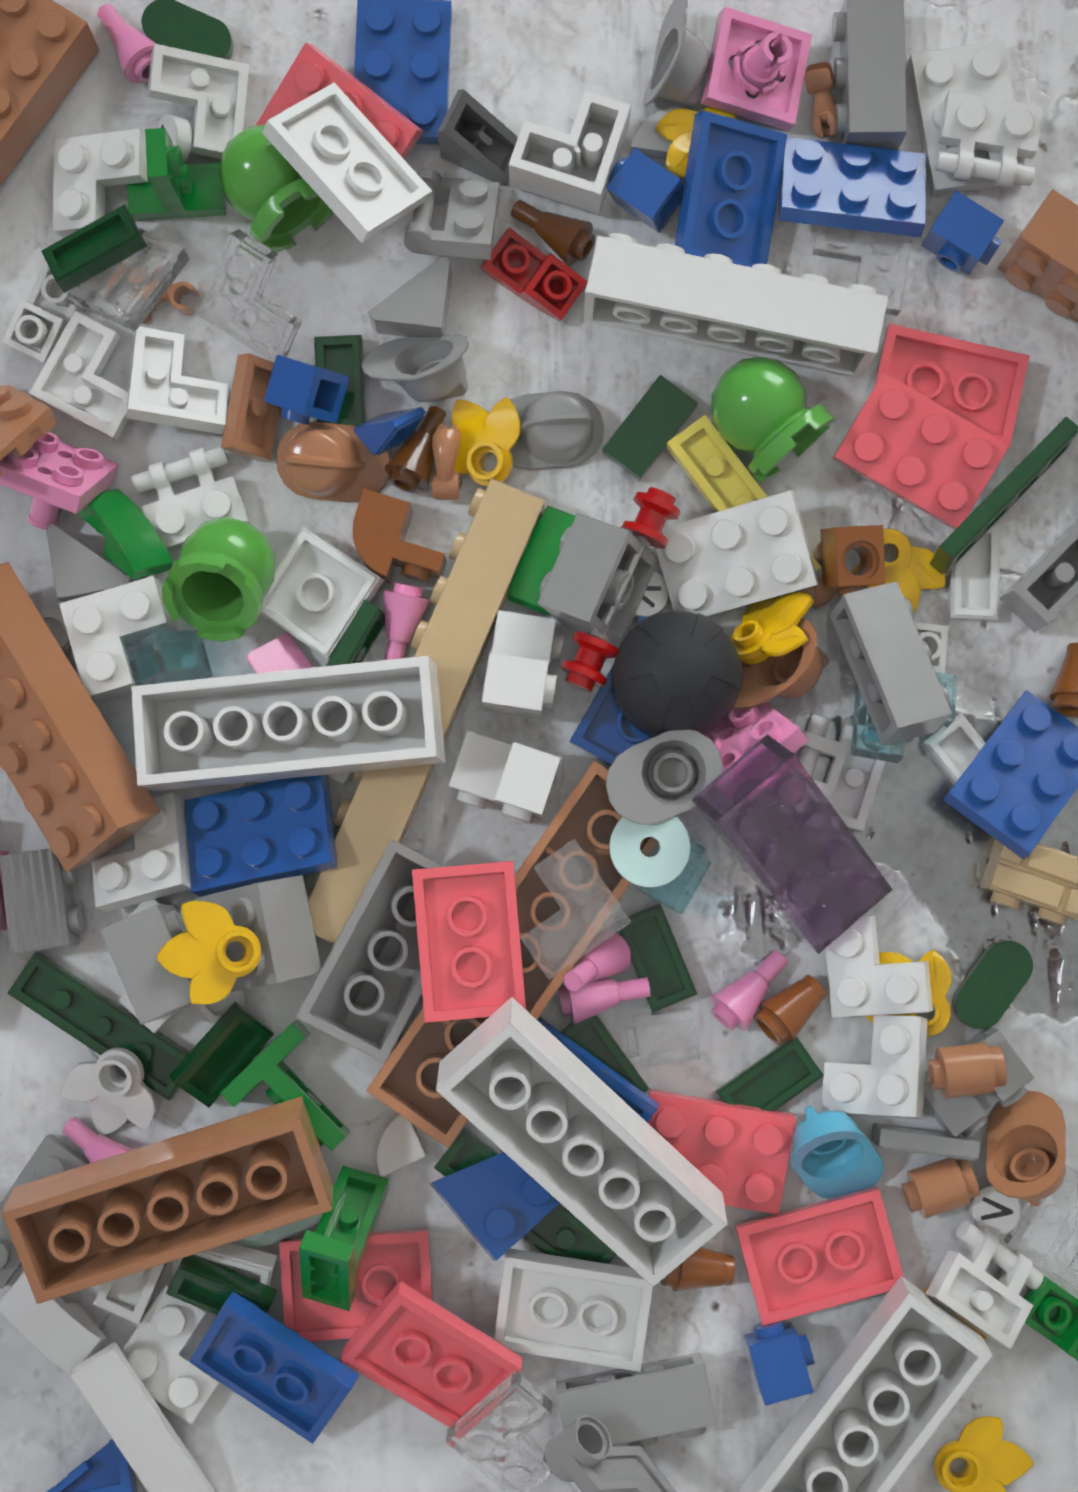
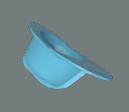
[790,1105,884,1199]

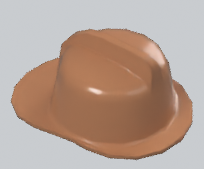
[276,422,390,502]
[733,618,829,709]
[986,1091,1066,1206]

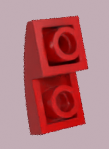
[479,227,588,322]

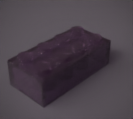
[691,734,893,954]

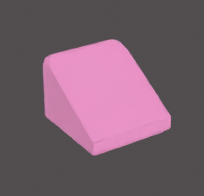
[245,632,313,673]

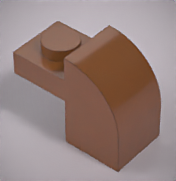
[353,488,447,584]

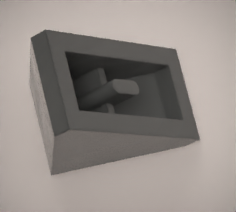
[437,89,518,186]

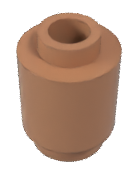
[927,1042,1007,1099]
[901,1157,980,1219]

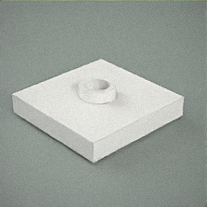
[260,527,384,660]

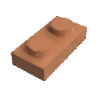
[221,353,280,461]

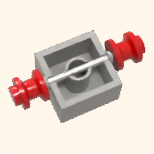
[538,487,681,692]

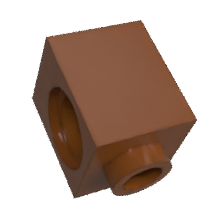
[820,525,885,596]

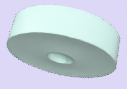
[609,816,690,887]

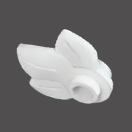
[61,1048,156,1136]

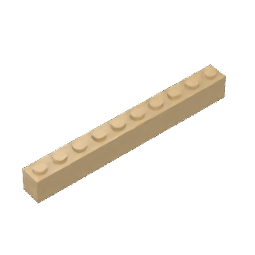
[306,478,545,944]

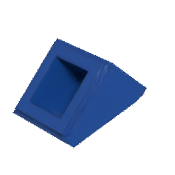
[354,407,426,456]

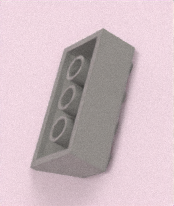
[295,839,445,1063]

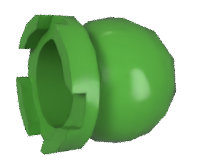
[218,124,334,253]
[711,357,835,483]
[162,517,275,642]

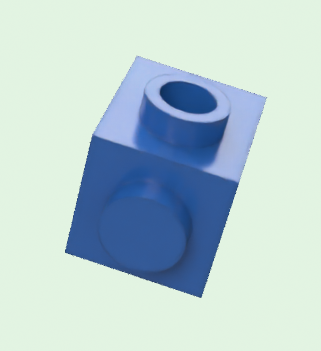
[606,148,684,233]
[921,190,1005,275]
[264,354,350,425]
[744,1321,815,1406]

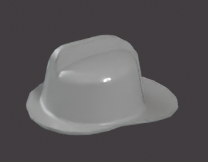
[643,0,710,106]
[362,334,469,403]
[510,391,604,469]
[606,730,723,825]

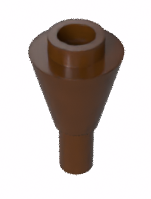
[511,200,595,266]
[384,406,446,493]

